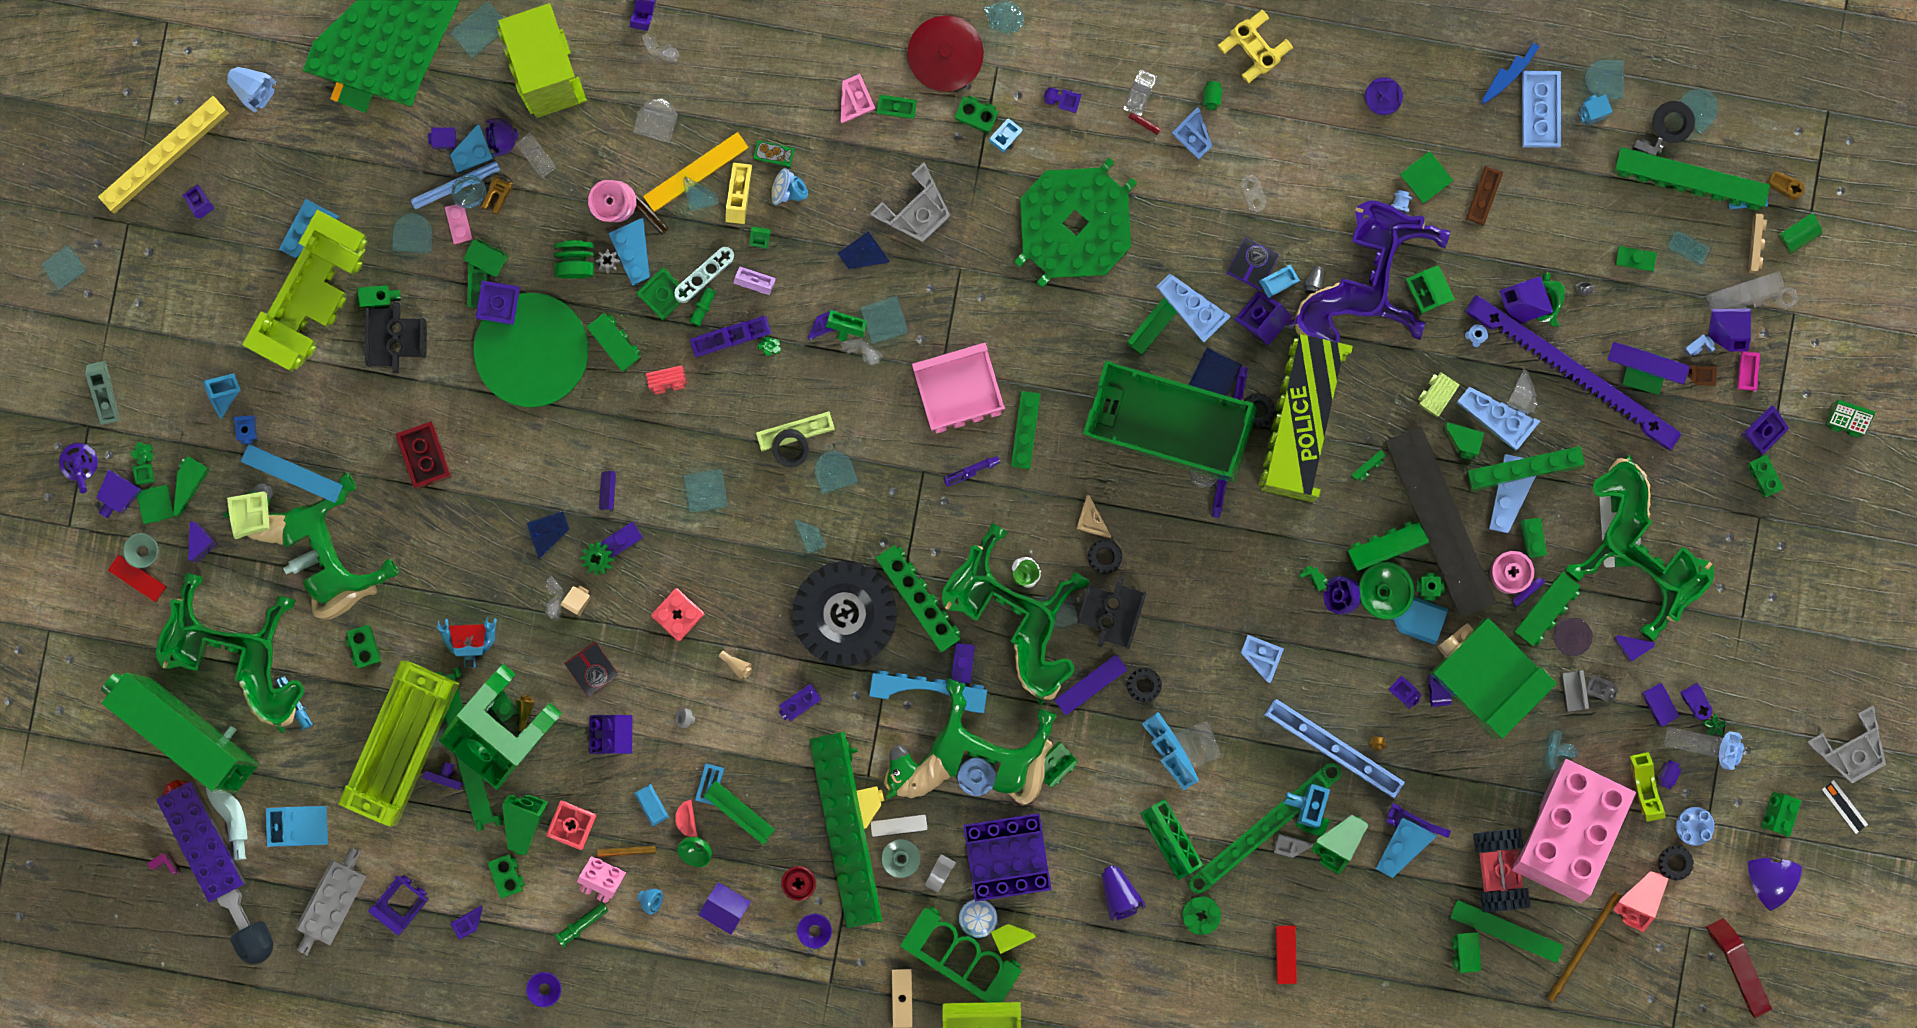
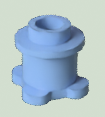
[1390,190,1412,213]
[1465,324,1488,347]

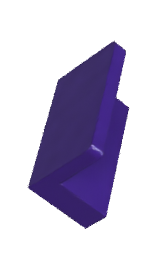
[1641,683,1679,727]

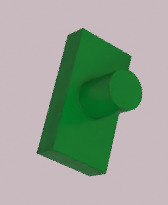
[1615,246,1657,272]
[826,310,867,341]

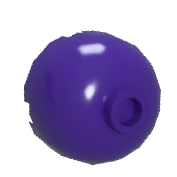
[485,118,518,157]
[1323,576,1361,615]

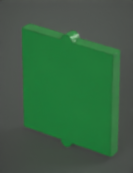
[137,484,175,524]

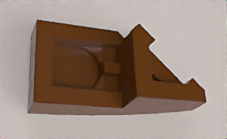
[1687,365,1717,386]

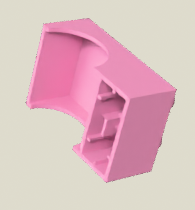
[1511,759,1636,904]

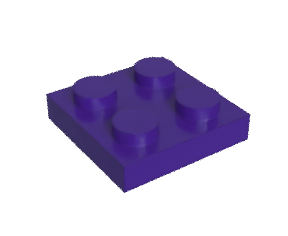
[476,281,520,325]

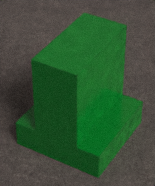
[1429,618,1557,739]

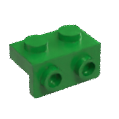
[1297,565,1328,593]
[1043,741,1079,788]
[1761,792,1802,837]

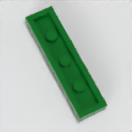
[1011,391,1040,470]

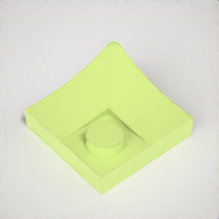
[227,491,270,539]

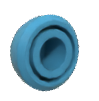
[787,176,808,201]
[637,889,663,915]

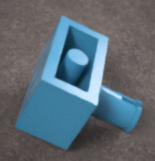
[1284,784,1330,828]

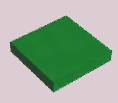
[1399,151,1453,204]
[636,267,687,321]
[1622,352,1669,395]

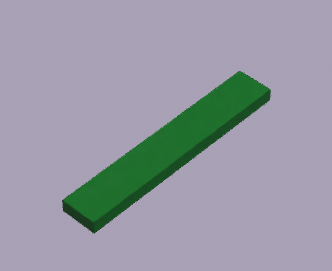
[1449,900,1564,963]

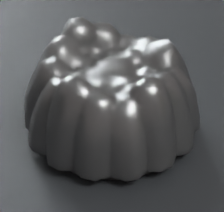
[1576,282,1594,296]

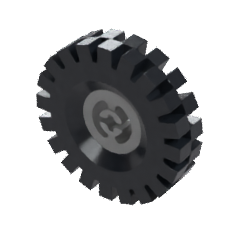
[792,561,897,666]

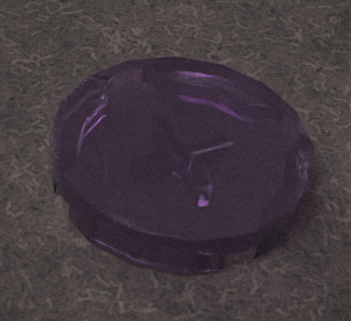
[1554,618,1593,656]

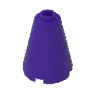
[1102,865,1146,921]

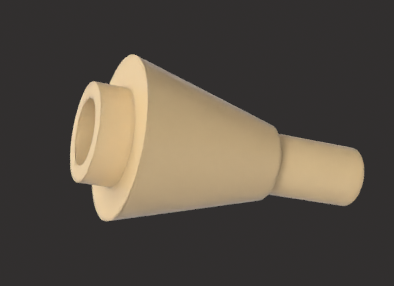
[719,651,752,679]

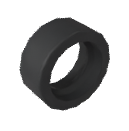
[772,429,809,467]

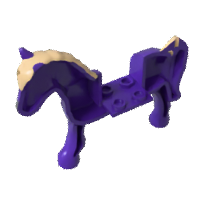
[1288,200,1450,343]

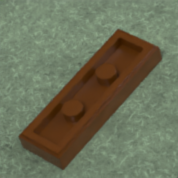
[1466,166,1503,226]

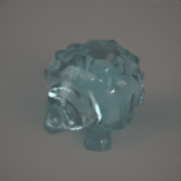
[984,0,1024,34]

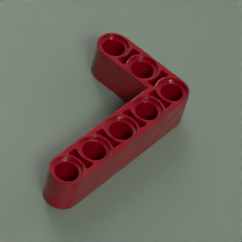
[1706,918,1772,1019]

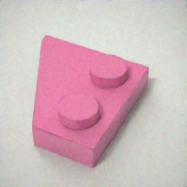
[841,74,875,124]

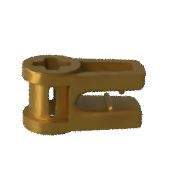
[1767,171,1805,200]
[481,175,513,215]

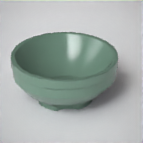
[123,533,159,568]

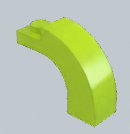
[1630,752,1666,822]

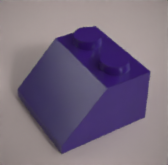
[1234,291,1293,346]

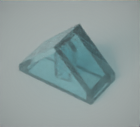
[683,176,719,211]

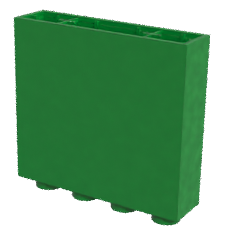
[101,672,260,794]

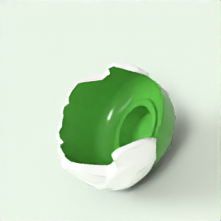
[1012,557,1041,588]

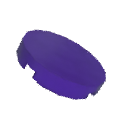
[1364,77,1403,116]

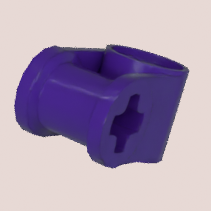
[1428,674,1452,708]
[1680,683,1712,720]

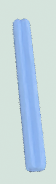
[411,161,500,209]

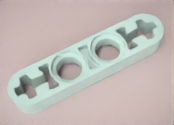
[674,247,734,303]

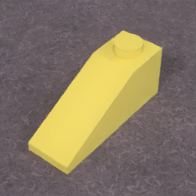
[726,163,752,224]

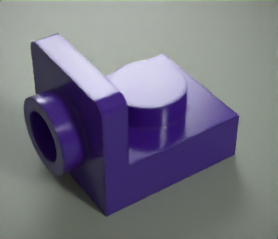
[1388,676,1422,709]

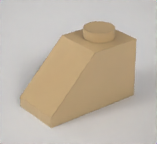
[560,585,591,616]

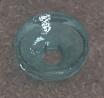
[451,175,486,208]

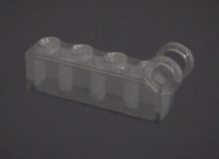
[1704,271,1798,315]

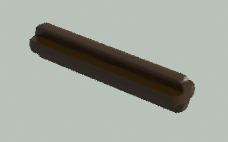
[634,192,669,235]

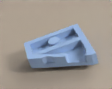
[1241,635,1284,683]

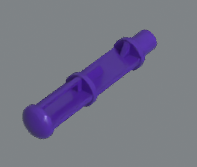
[944,456,1000,487]

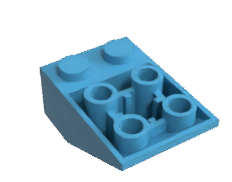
[266,806,328,847]

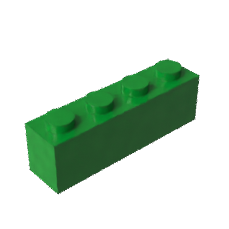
[1513,572,1581,647]

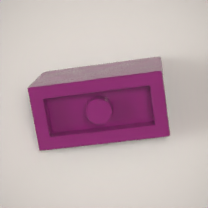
[147,853,181,874]

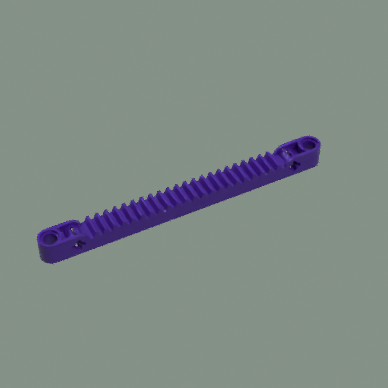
[1465,295,1682,451]

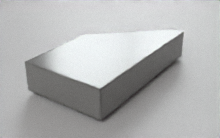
[1274,834,1313,858]

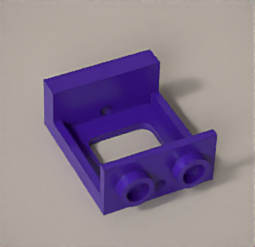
[368,874,429,936]

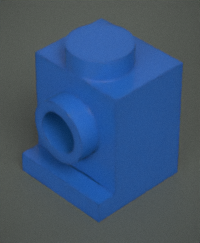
[234,415,258,444]

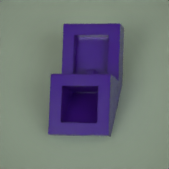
[629,0,656,31]

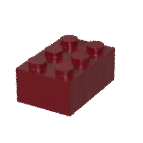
[395,421,452,490]

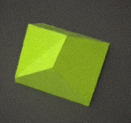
[991,924,1035,954]

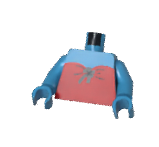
[437,617,497,668]

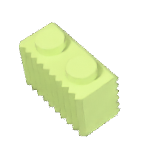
[1418,372,1459,418]

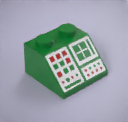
[1825,400,1876,438]

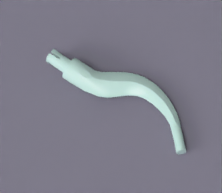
[206,726,248,860]

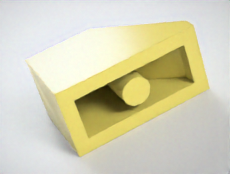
[857,787,884,829]

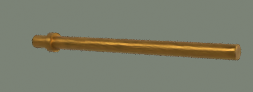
[1547,891,1621,1002]

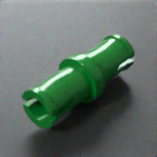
[689,287,717,327]

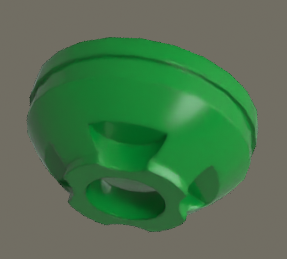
[677,837,712,867]

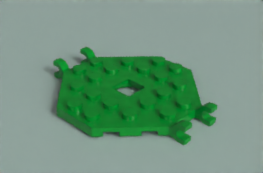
[1014,157,1137,289]

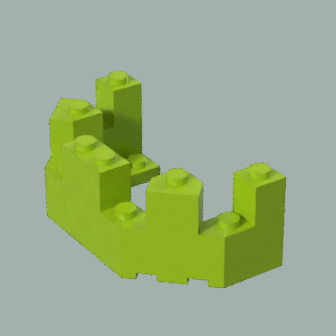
[242,209,367,372]

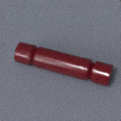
[1128,111,1161,135]

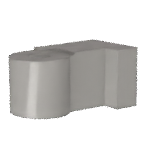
[924,854,956,893]

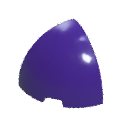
[1748,858,1802,911]

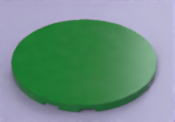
[474,293,589,408]

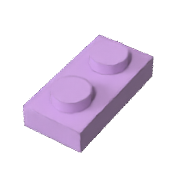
[734,267,776,295]

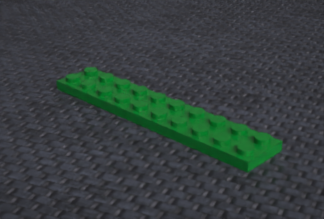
[809,732,882,928]

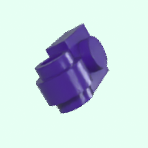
[1043,87,1081,114]

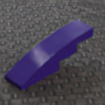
[690,316,771,358]
[1607,342,1690,385]

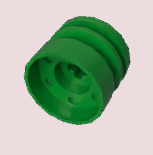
[553,240,594,279]

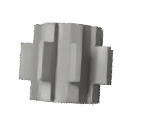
[596,249,620,274]

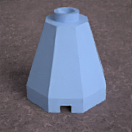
[227,67,277,113]

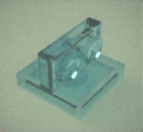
[1544,730,1579,770]

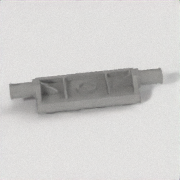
[296,847,366,956]

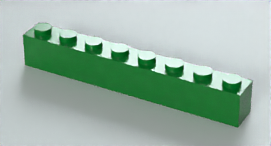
[1614,147,1770,211]

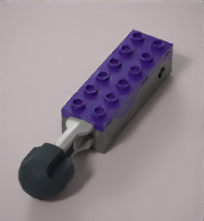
[156,779,273,964]

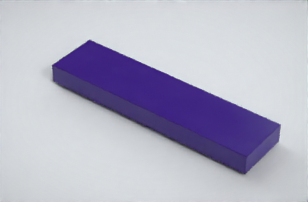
[1054,655,1127,716]

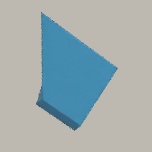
[203,373,241,420]

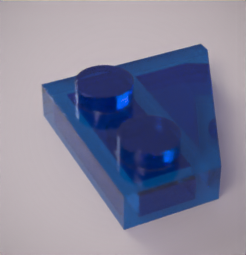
[837,231,890,270]
[527,511,570,558]

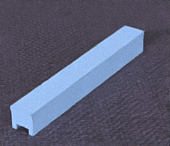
[1265,699,1405,799]

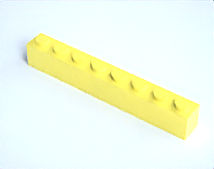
[98,96,229,214]

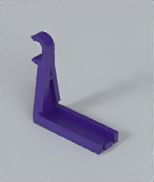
[1386,803,1451,838]

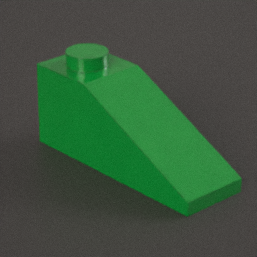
[173,456,210,518]

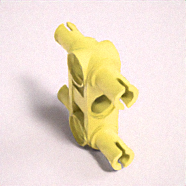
[1217,10,1293,84]

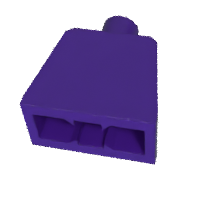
[97,470,142,518]

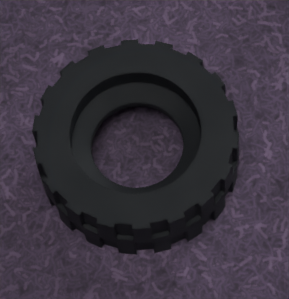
[1652,101,1695,143]

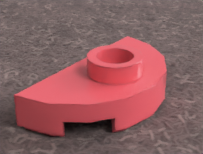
[675,799,698,837]

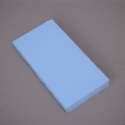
[1522,71,1561,148]

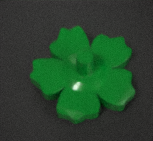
[758,337,781,357]
[131,442,154,465]

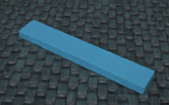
[241,444,343,503]

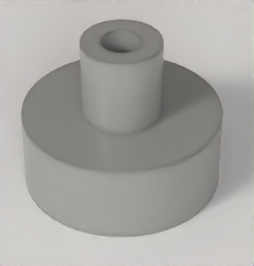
[675,708,695,728]

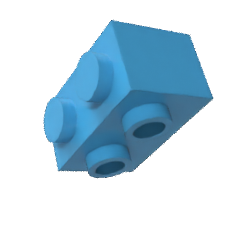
[1578,94,1613,126]

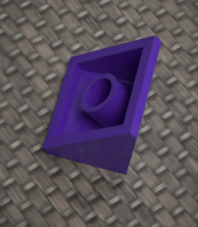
[1741,405,1789,455]
[188,522,218,563]
[699,882,751,935]

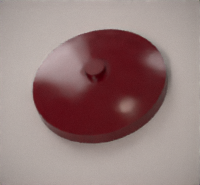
[908,16,984,92]

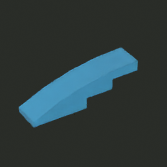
[1142,712,1199,790]

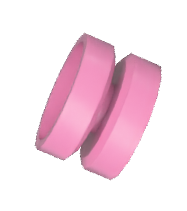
[588,180,636,222]
[1489,551,1534,594]

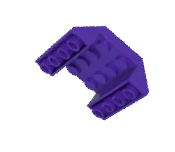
[963,813,1052,902]

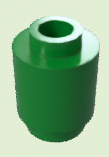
[1202,81,1223,111]

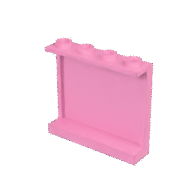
[912,343,1005,434]

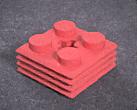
[645,366,688,395]
[651,588,704,641]
[546,801,596,850]

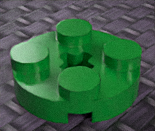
[1182,896,1221,935]

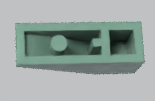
[85,361,120,425]

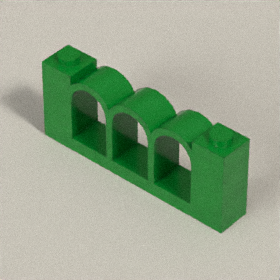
[900,906,1022,1003]

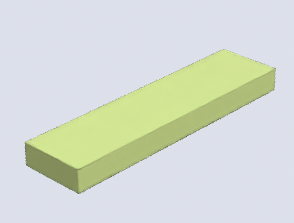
[756,411,835,452]

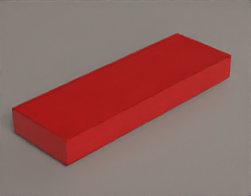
[108,555,167,602]
[1276,926,1297,984]

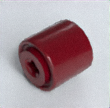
[781,866,817,901]

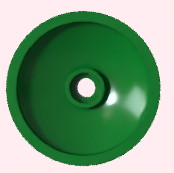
[1358,562,1414,620]

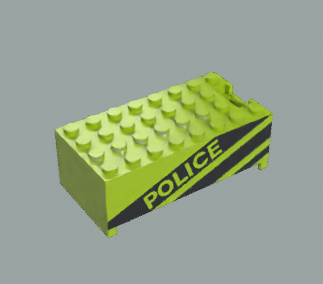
[1259,334,1353,502]

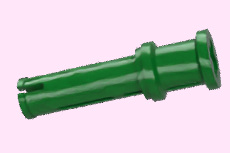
[554,901,609,948]

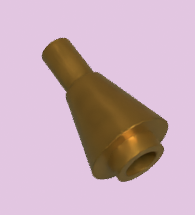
[516,695,535,731]

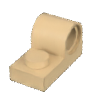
[1437,623,1473,657]

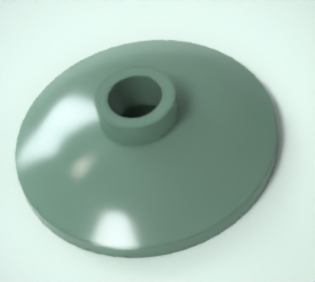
[882,839,920,878]

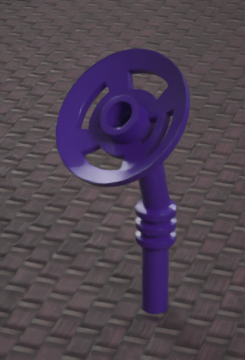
[59,443,98,493]

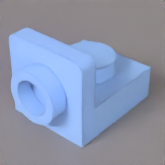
[1683,334,1715,356]

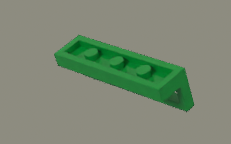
[1127,297,1177,356]
[704,780,775,845]
[1140,798,1204,880]

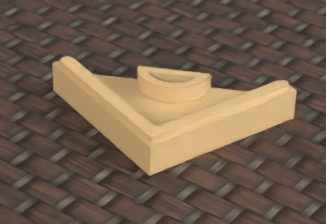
[1077,495,1111,539]

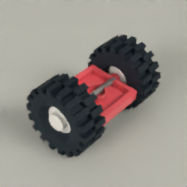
[1473,828,1531,913]

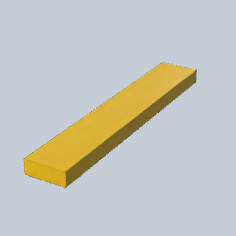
[643,132,749,213]

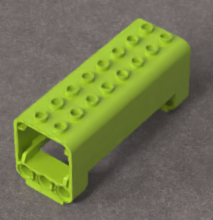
[338,660,459,827]

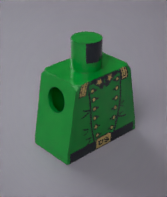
[356,285,401,312]

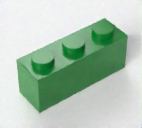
[587,313,641,373]

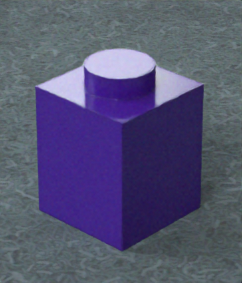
[428,127,456,150]

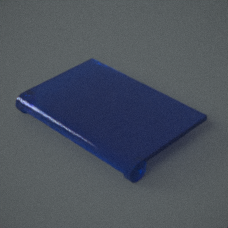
[1189,348,1242,396]

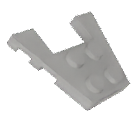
[870,162,950,243]
[1807,705,1886,783]

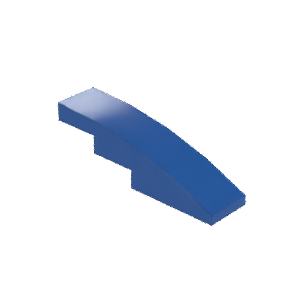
[1480,43,1540,105]

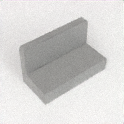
[1562,670,1589,712]

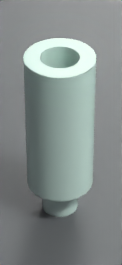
[283,549,319,574]

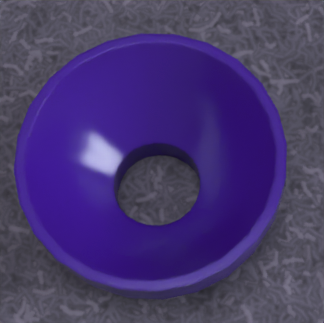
[797,913,832,949]
[526,972,562,1007]

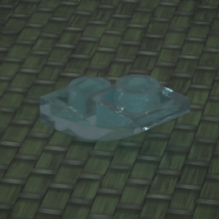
[1667,231,1711,266]

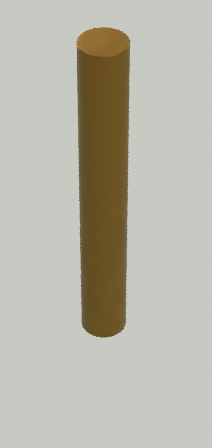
[598,846,656,857]

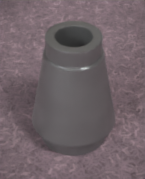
[1304,266,1324,294]

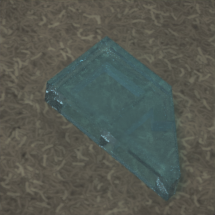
[795,520,826,554]

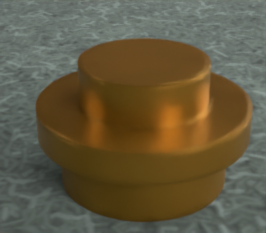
[1368,736,1387,751]

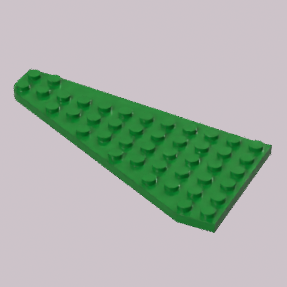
[303,0,460,108]

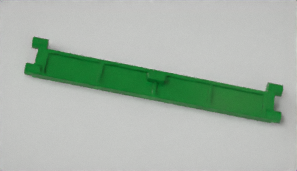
[437,667,503,832]

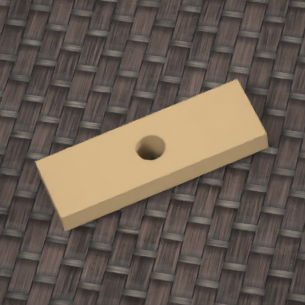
[1748,213,1767,273]
[892,969,912,1028]

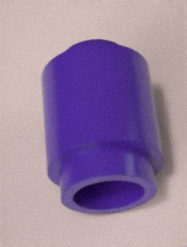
[1657,760,1682,790]

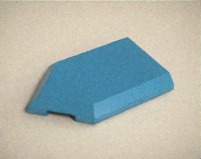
[1393,597,1448,645]

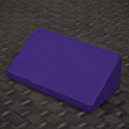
[599,471,616,511]

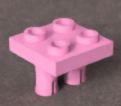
[577,856,626,903]

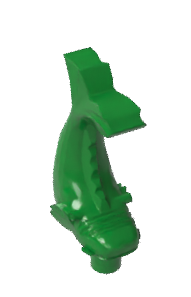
[1536,273,1565,327]

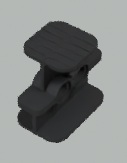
[365,302,427,374]
[1077,578,1147,649]

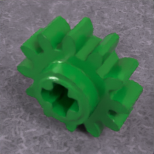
[580,542,615,576]

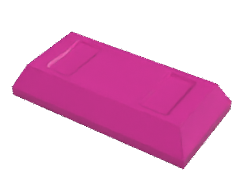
[1737,351,1760,391]

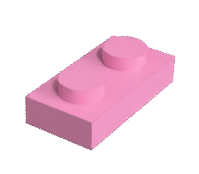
[445,203,473,245]

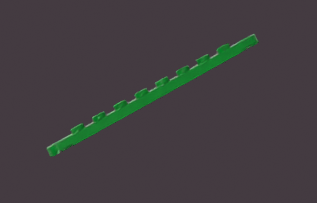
[1189,763,1341,894]

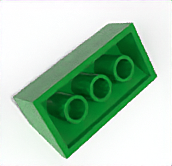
[1346,521,1429,573]

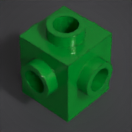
[1416,573,1444,601]

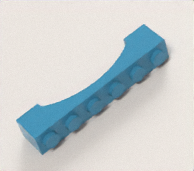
[870,670,987,713]

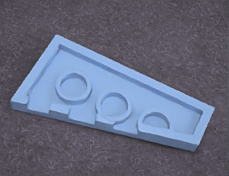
[1156,274,1231,342]
[1456,387,1540,451]
[1489,454,1536,533]

